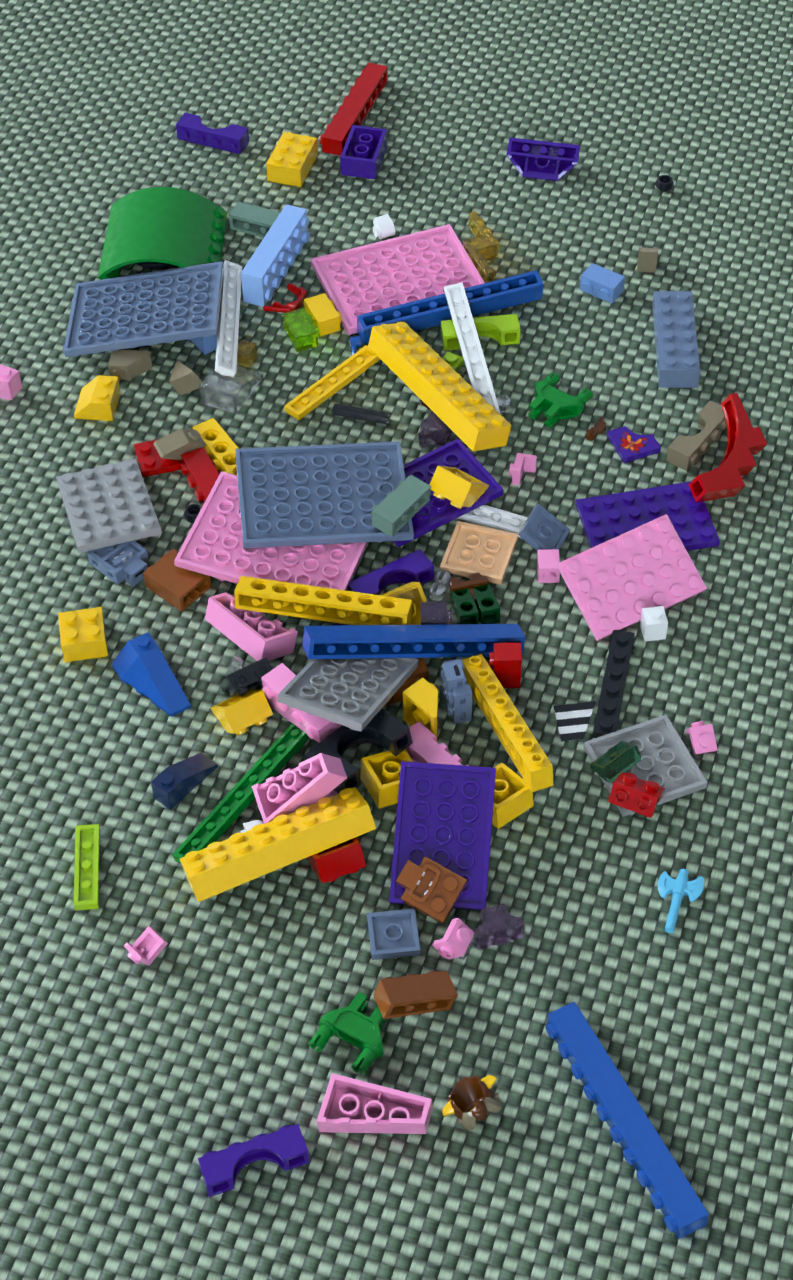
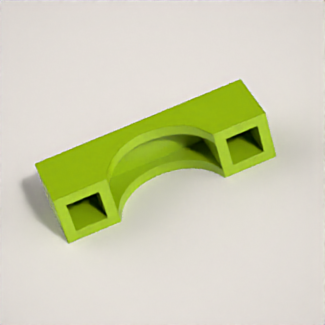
[441,314,521,351]

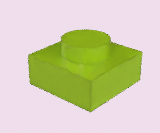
[442,351,464,372]

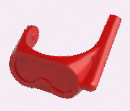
[263,283,308,314]

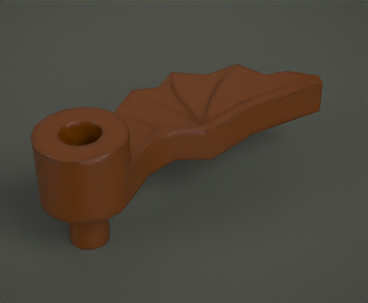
[586,417,606,441]

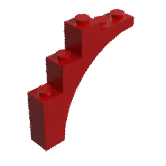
[688,393,767,503]

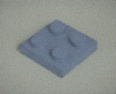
[518,504,570,551]
[367,908,420,960]

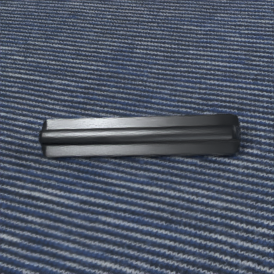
[332,403,391,424]

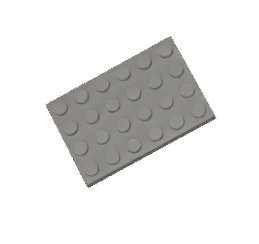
[56,459,162,553]
[277,658,419,732]

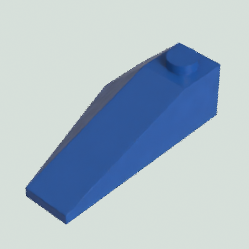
[111,632,191,717]

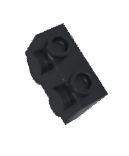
[220,657,273,696]

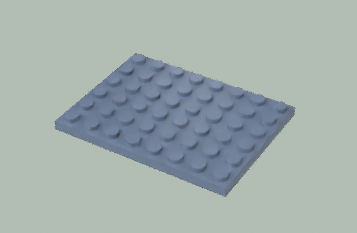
[63,261,224,357]
[235,442,414,548]

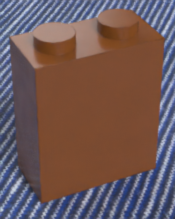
[143,549,212,612]

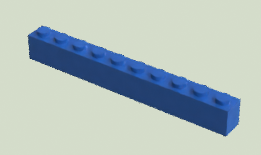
[357,270,544,345]
[302,624,526,659]
[546,1001,709,1239]

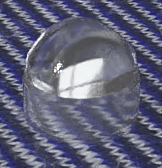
[496,394,511,412]
[429,582,446,601]
[227,655,246,673]

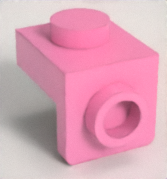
[509,453,537,485]
[686,721,718,755]
[432,918,475,959]
[124,926,168,966]

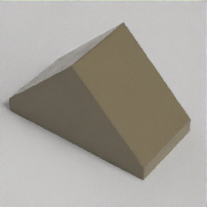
[637,247,658,273]
[169,361,205,395]

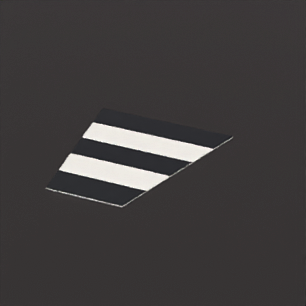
[554,701,596,742]

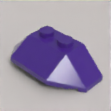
[507,137,580,181]

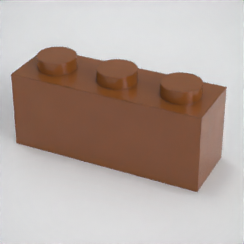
[373,971,458,1019]

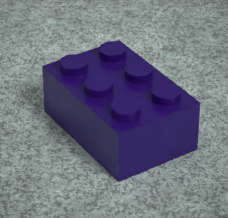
[340,125,387,179]

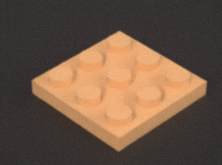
[440,521,518,585]

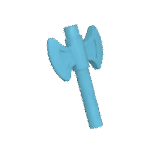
[658,869,704,933]

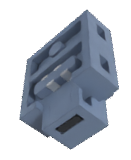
[87,541,149,587]
[440,659,472,724]

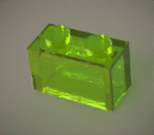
[282,308,320,352]

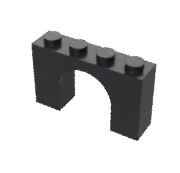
[304,708,413,793]

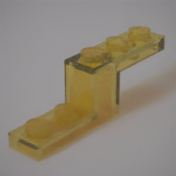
[463,211,500,283]

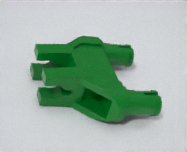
[528,372,593,428]
[308,992,387,1076]

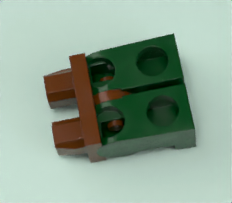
[450,572,500,624]

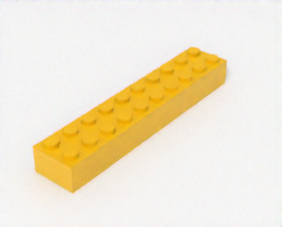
[368,322,512,451]

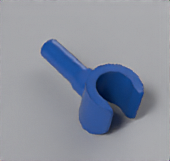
[350,336,362,355]

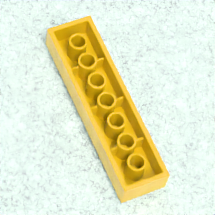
[180,787,376,902]

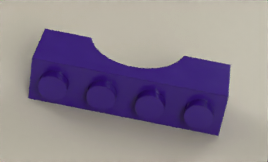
[176,113,249,154]
[348,549,434,595]
[198,1124,310,1198]

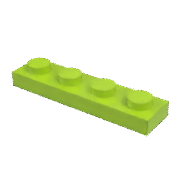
[74,824,100,911]

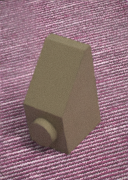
[108,349,153,380]
[153,428,205,460]

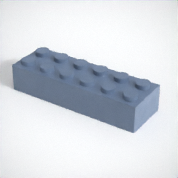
[652,291,700,388]

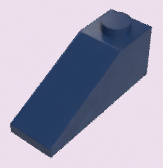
[151,753,218,810]

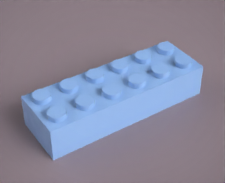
[241,204,310,307]

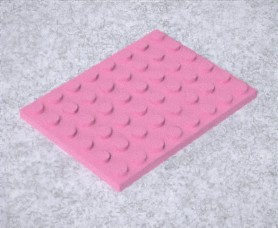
[311,224,485,335]
[174,471,368,591]

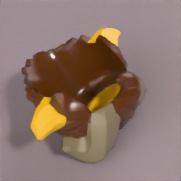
[442,1075,502,1131]

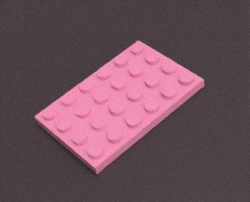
[556,514,707,641]

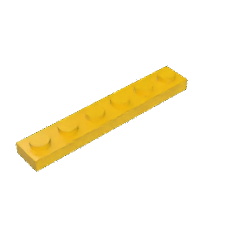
[284,345,380,421]

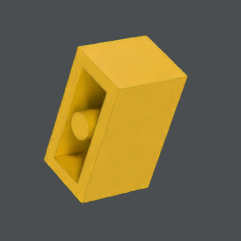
[304,293,342,337]

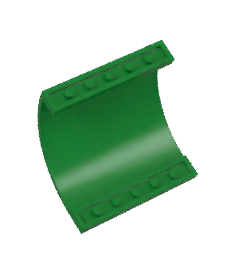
[98,187,228,280]

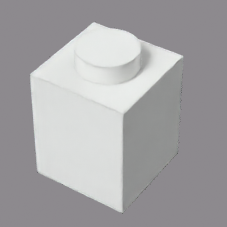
[640,606,668,642]

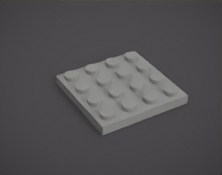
[583,715,708,817]

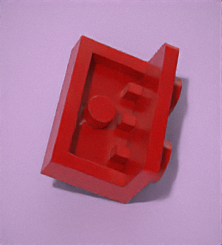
[608,772,665,818]

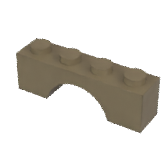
[666,401,727,471]

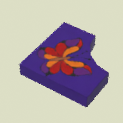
[607,426,661,463]

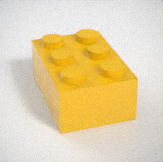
[266,132,318,187]

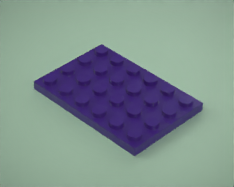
[393,439,504,547]
[575,481,720,551]
[389,761,496,911]

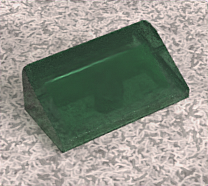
[590,741,642,783]

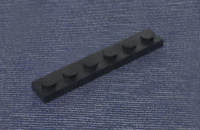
[593,630,635,738]

